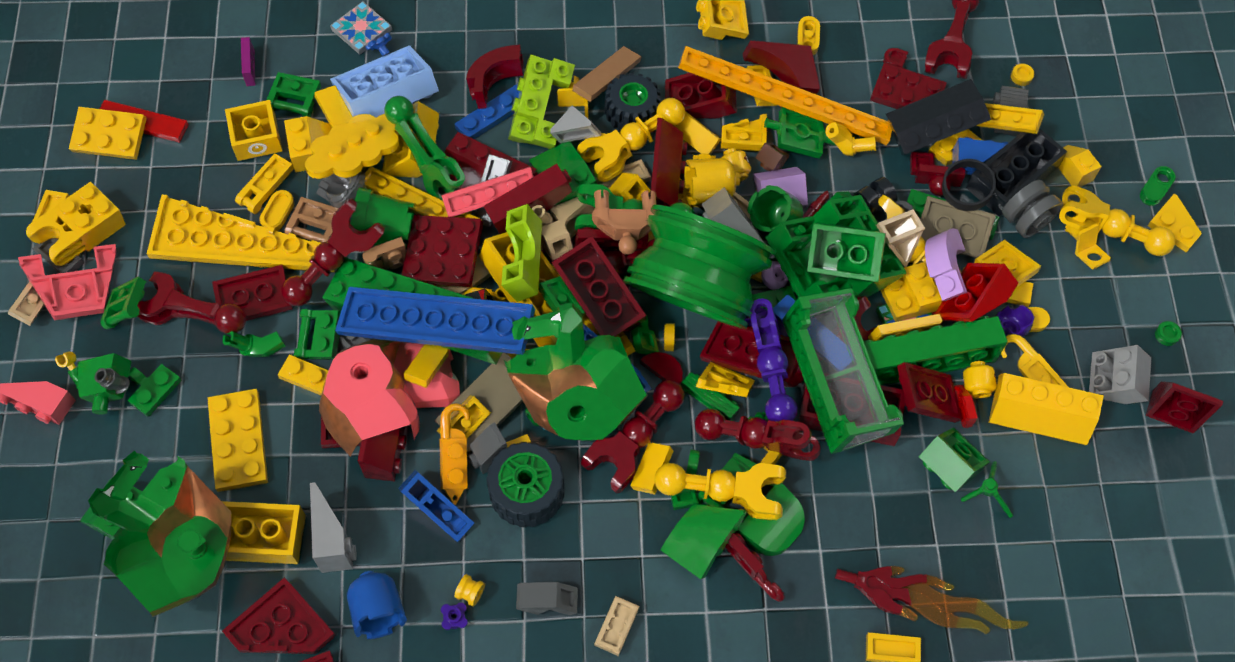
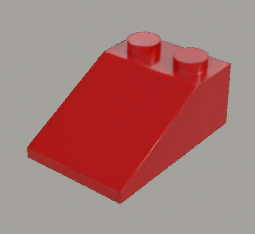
[934,263,1019,322]

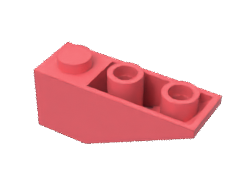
[0,381,76,425]

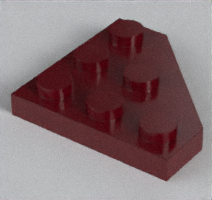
[222,577,336,654]

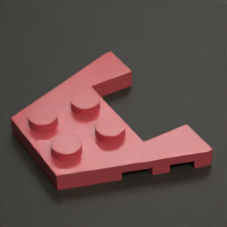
[18,244,117,320]

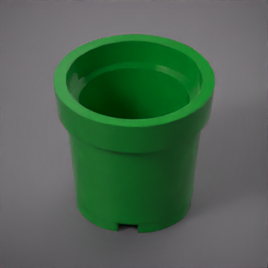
[351,187,415,249]

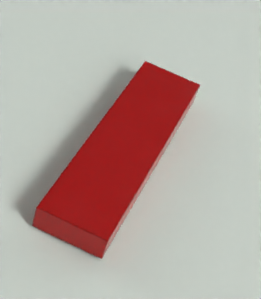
[100,100,189,143]

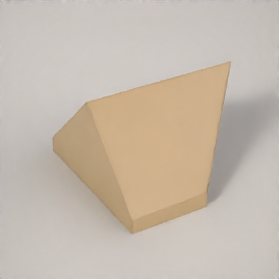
[876,209,925,267]

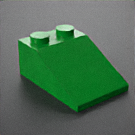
[529,142,597,206]
[807,223,886,282]

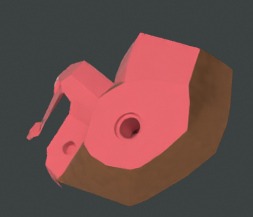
[319,339,460,457]

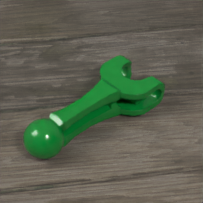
[384,96,465,201]

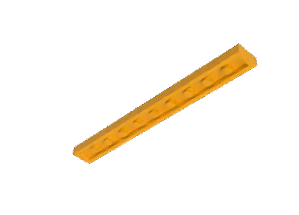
[678,46,892,145]

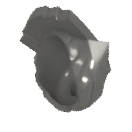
[316,172,367,208]

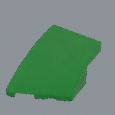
[660,503,747,579]

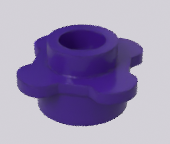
[441,602,468,630]

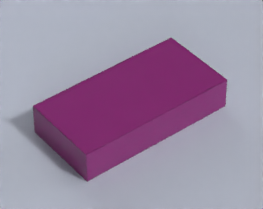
[241,37,256,86]

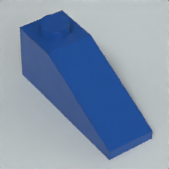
[398,470,474,542]

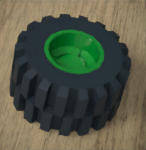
[604,73,661,131]

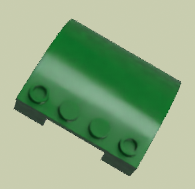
[765,195,907,316]

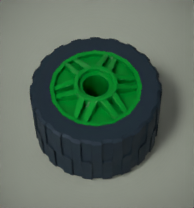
[487,442,565,527]

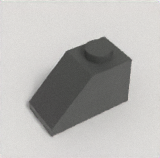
[468,422,507,474]

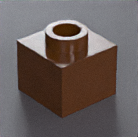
[755,143,790,172]

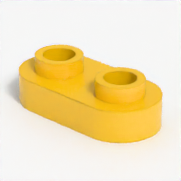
[797,16,820,55]

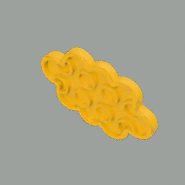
[305,114,400,179]

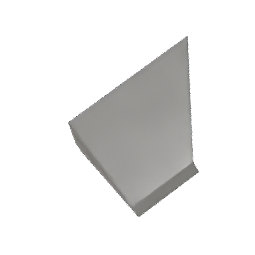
[550,106,601,143]

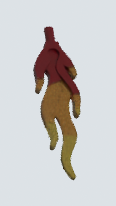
[835,566,1028,634]

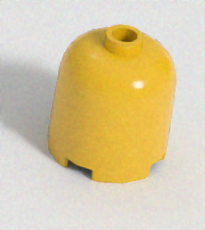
[684,158,740,206]

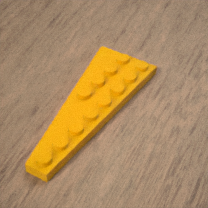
[147,195,335,273]

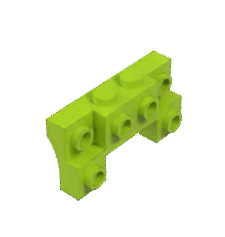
[508,55,575,149]

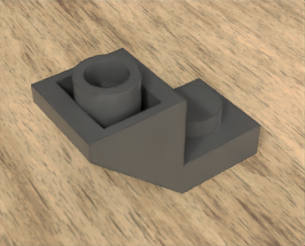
[516,582,578,615]

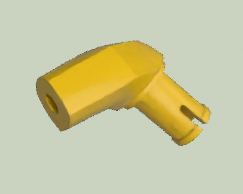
[825,122,876,156]

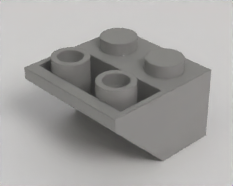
[1089,345,1151,404]

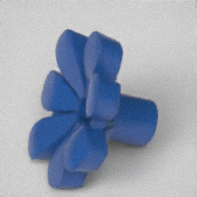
[365,32,392,57]

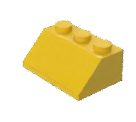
[382,101,439,178]

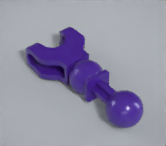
[750,298,797,421]

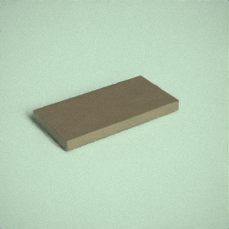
[435,353,523,454]

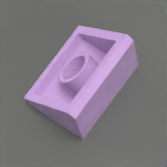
[753,167,808,208]

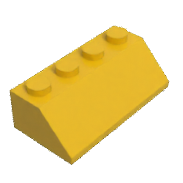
[988,373,1104,445]

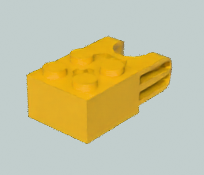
[26,182,126,266]

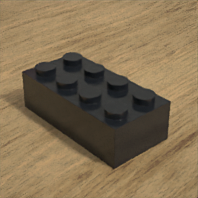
[966,128,1067,217]

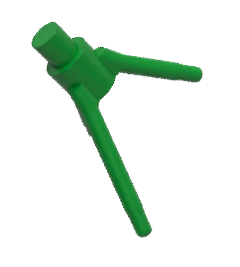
[961,461,1013,518]

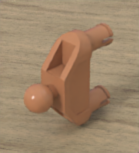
[592,190,656,255]

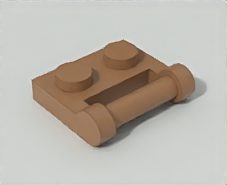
[285,197,339,243]
[363,237,406,270]

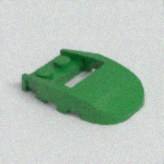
[697,453,805,556]

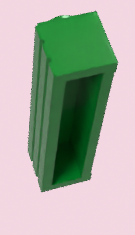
[681,372,740,421]

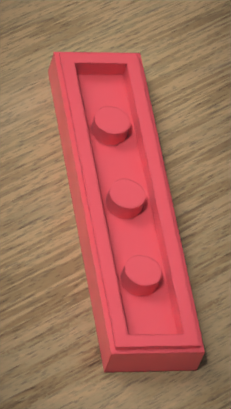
[441,167,534,217]

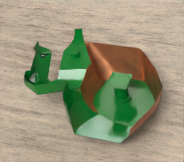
[504,303,647,440]
[88,450,231,617]

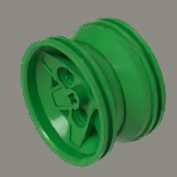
[623,205,776,329]

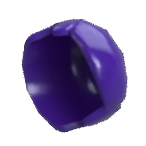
[996,305,1034,337]

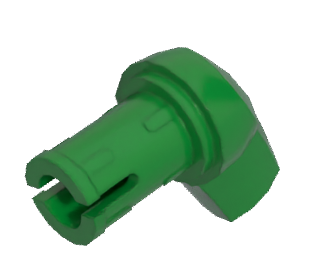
[223,331,286,357]

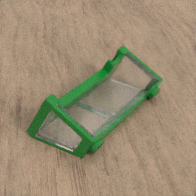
[782,288,904,454]

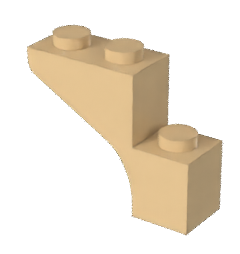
[541,197,595,261]

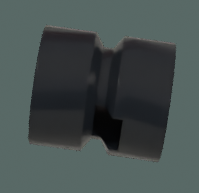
[853,177,897,215]

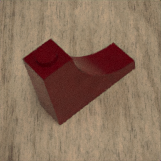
[743,40,820,94]

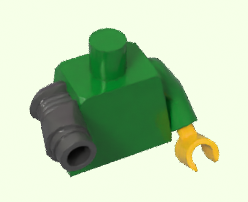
[55,352,132,415]

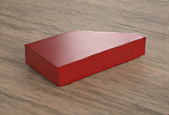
[954,385,978,428]

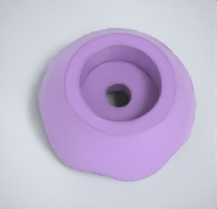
[761,261,788,290]

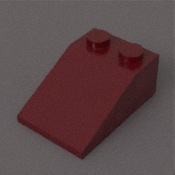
[665,73,737,118]
[1145,381,1223,433]

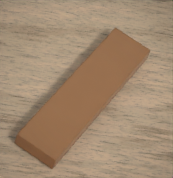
[573,46,641,102]

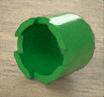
[747,185,804,233]

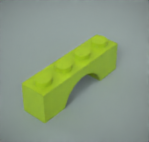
[501,204,542,302]

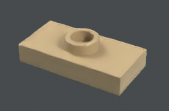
[594,596,640,656]

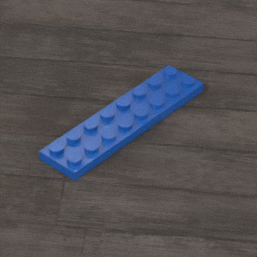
[335,287,535,355]

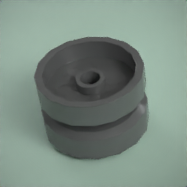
[1002,180,1063,238]

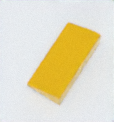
[437,395,491,438]

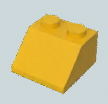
[284,116,332,172]

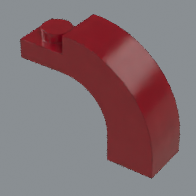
[466,44,524,109]

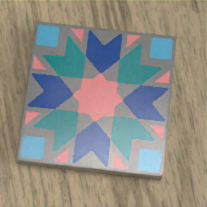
[330,1,392,55]

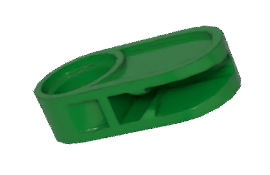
[1139,166,1176,206]

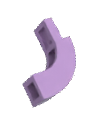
[925,228,967,301]

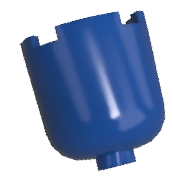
[347,571,407,639]

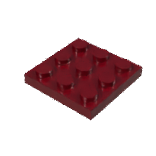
[402,215,483,287]

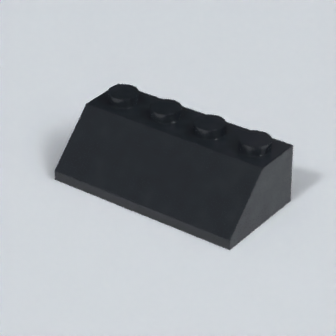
[886,79,991,155]

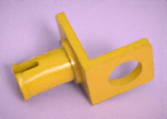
[557,76,588,118]
[1065,223,1111,269]

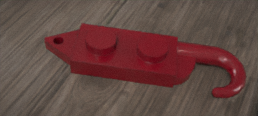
[725,532,785,602]

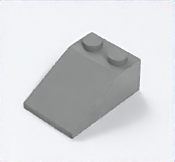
[702,188,768,245]
[310,482,357,573]

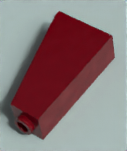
[483,164,572,234]

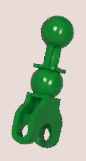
[575,184,695,231]

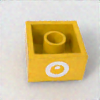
[225,100,283,161]

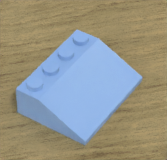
[330,45,439,117]

